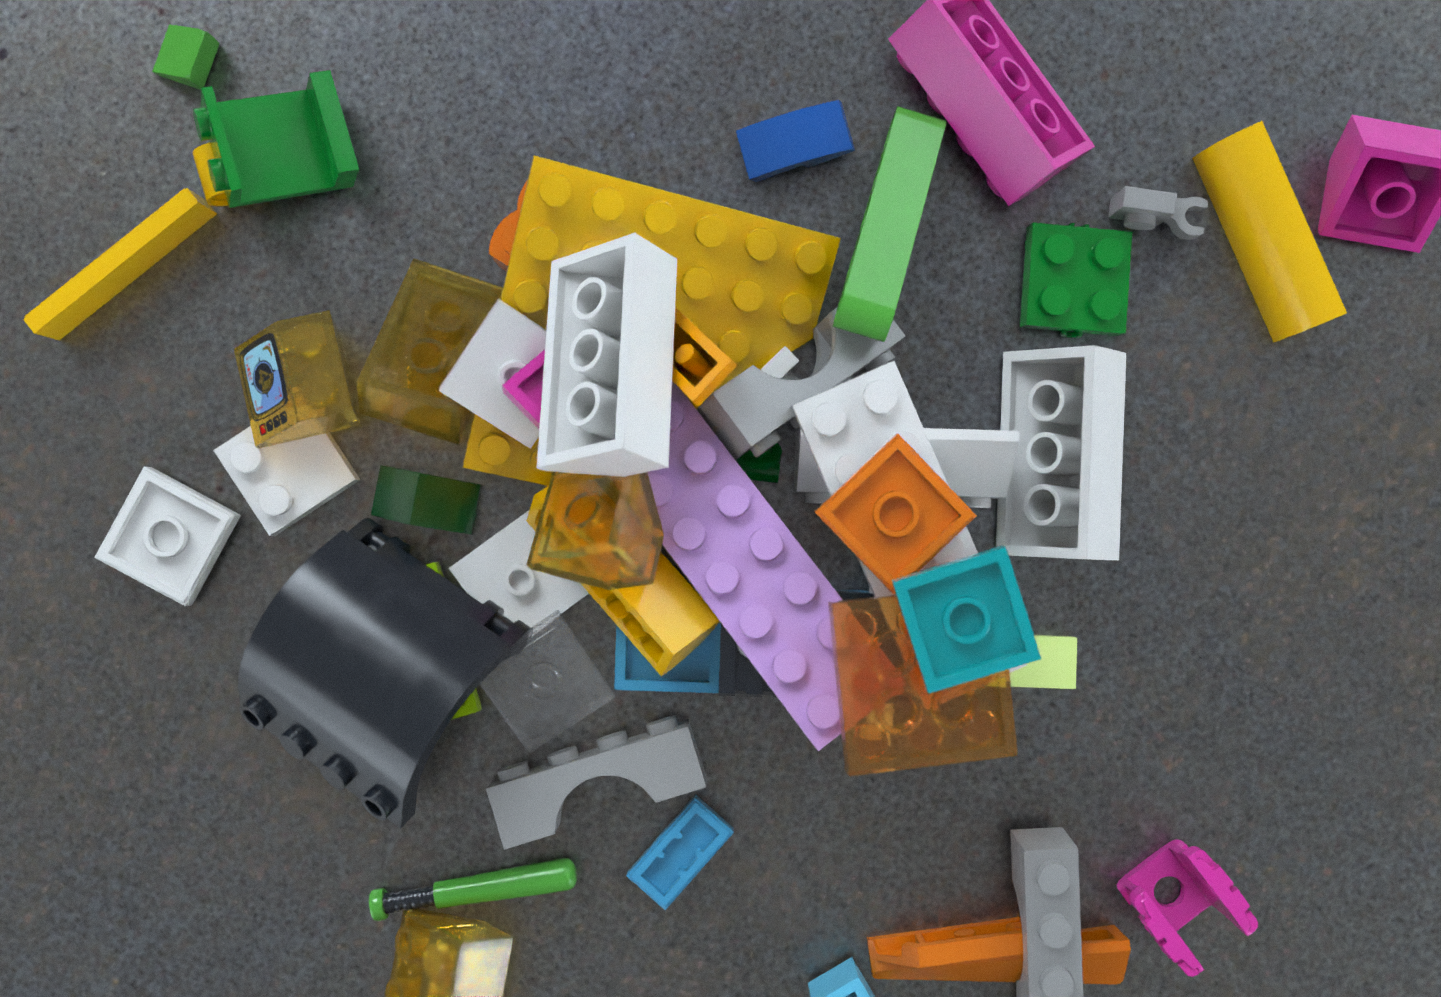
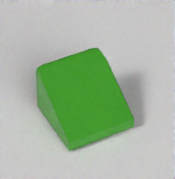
[152,24,220,90]

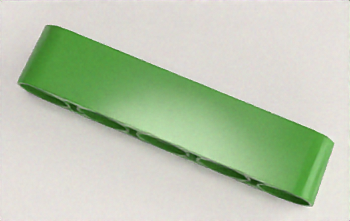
[833,106,947,342]

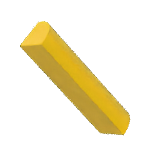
[1192,121,1347,343]
[526,473,720,677]

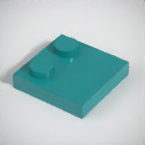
[891,545,1041,694]

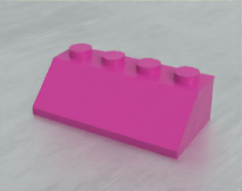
[888,0,1095,206]

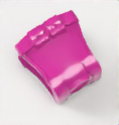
[1116,839,1258,977]

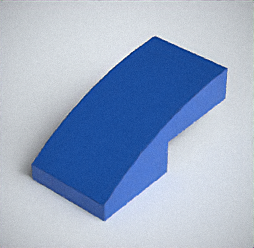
[736,100,855,182]

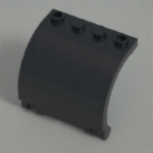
[238,518,533,829]

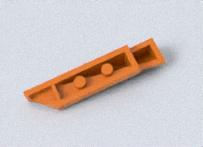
[867,917,1131,985]

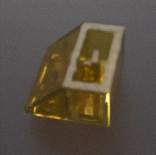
[385,909,513,997]

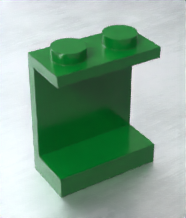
[193,70,359,208]

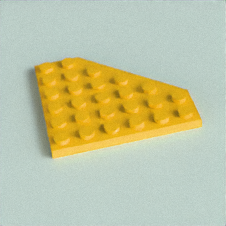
[463,155,841,486]

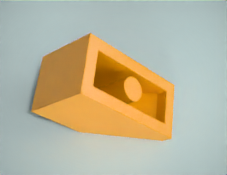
[672,308,738,407]

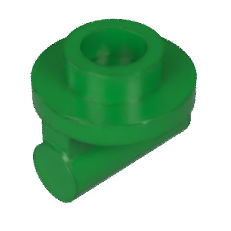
[736,443,782,483]

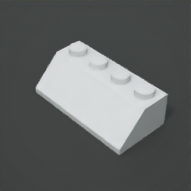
[537,233,677,477]
[996,345,1126,560]
[794,427,1020,508]

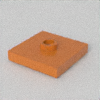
[814,433,977,595]

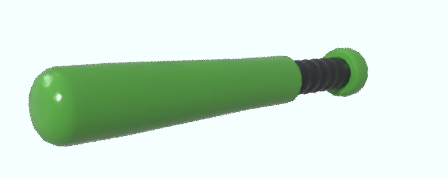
[369,858,577,921]

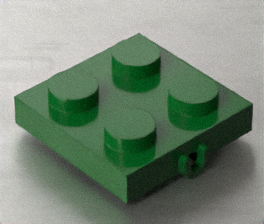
[1020,222,1132,338]

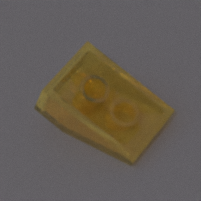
[357,258,503,445]

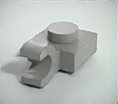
[1108,186,1208,240]

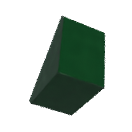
[371,465,482,535]

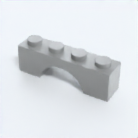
[696,308,905,460]
[486,715,707,850]
[1010,827,1083,997]

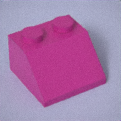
[1318,115,1441,253]

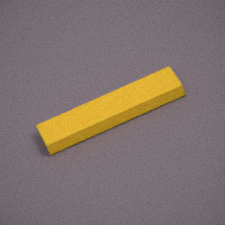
[23,188,217,341]

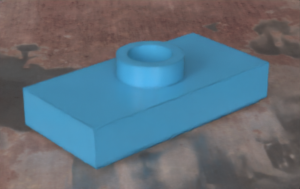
[626,794,734,910]

